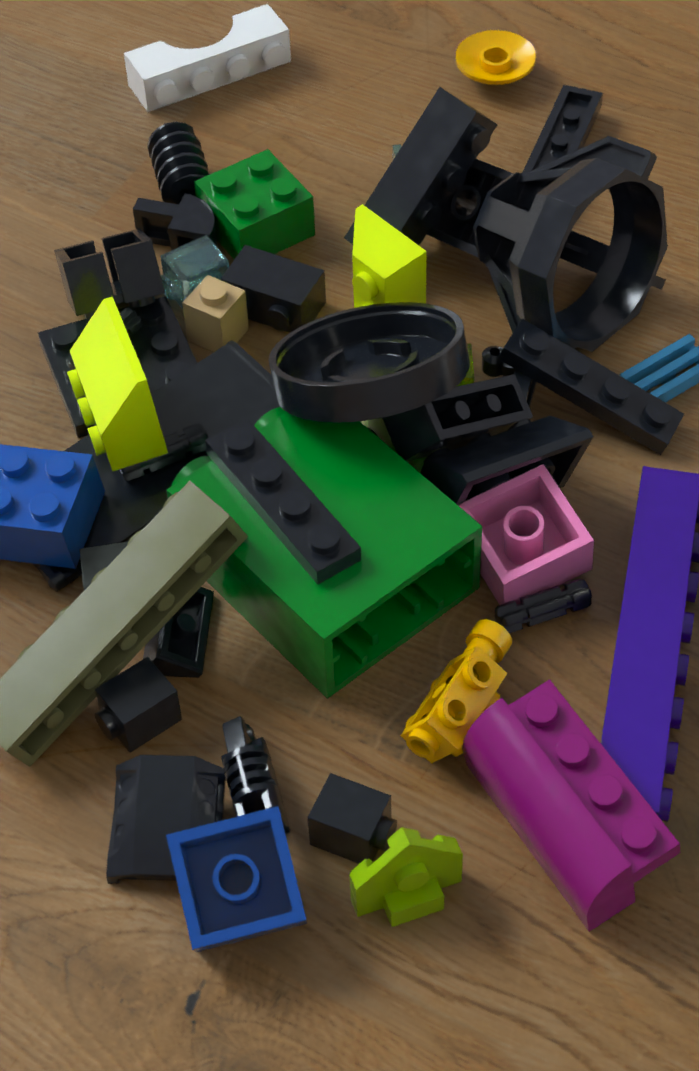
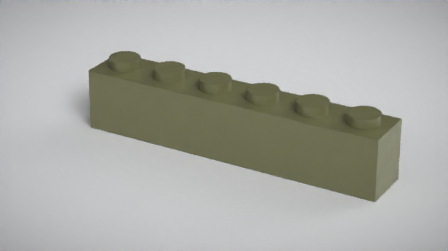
[0,481,248,767]

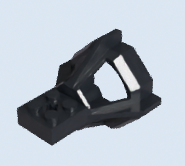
[427,136,668,352]

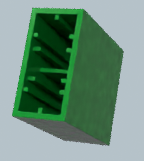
[167,407,482,699]

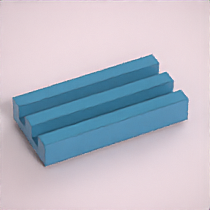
[620,334,699,403]

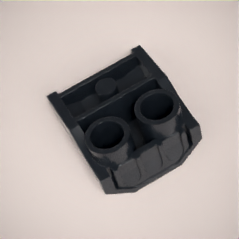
[106,755,226,884]

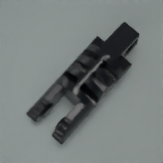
[221,716,291,834]

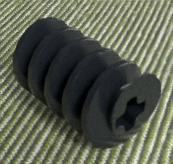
[147,122,210,205]

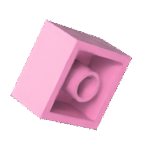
[458,464,594,605]

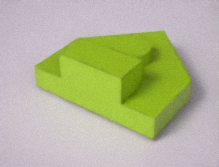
[349,827,463,927]

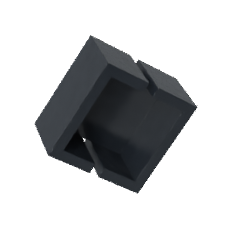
[54,228,165,319]

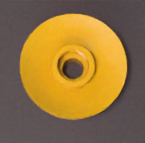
[456,30,536,85]

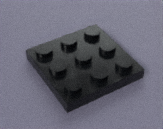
[38,296,197,438]

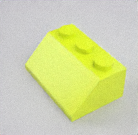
[352,204,427,308]
[67,296,168,471]

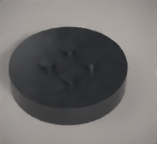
[269,302,470,423]

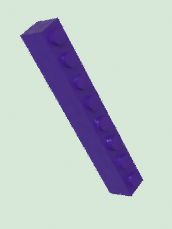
[601,466,699,822]

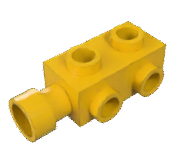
[400,619,512,763]

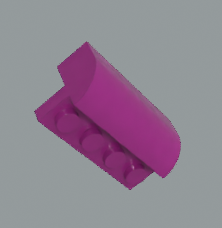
[462,679,681,932]

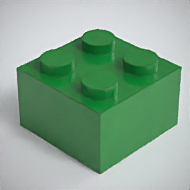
[194,149,315,260]

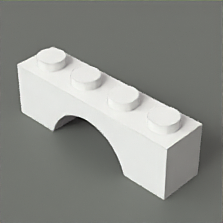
[124,4,291,112]

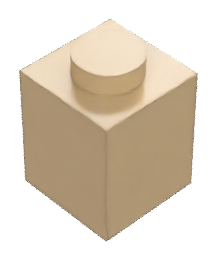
[182,275,249,352]

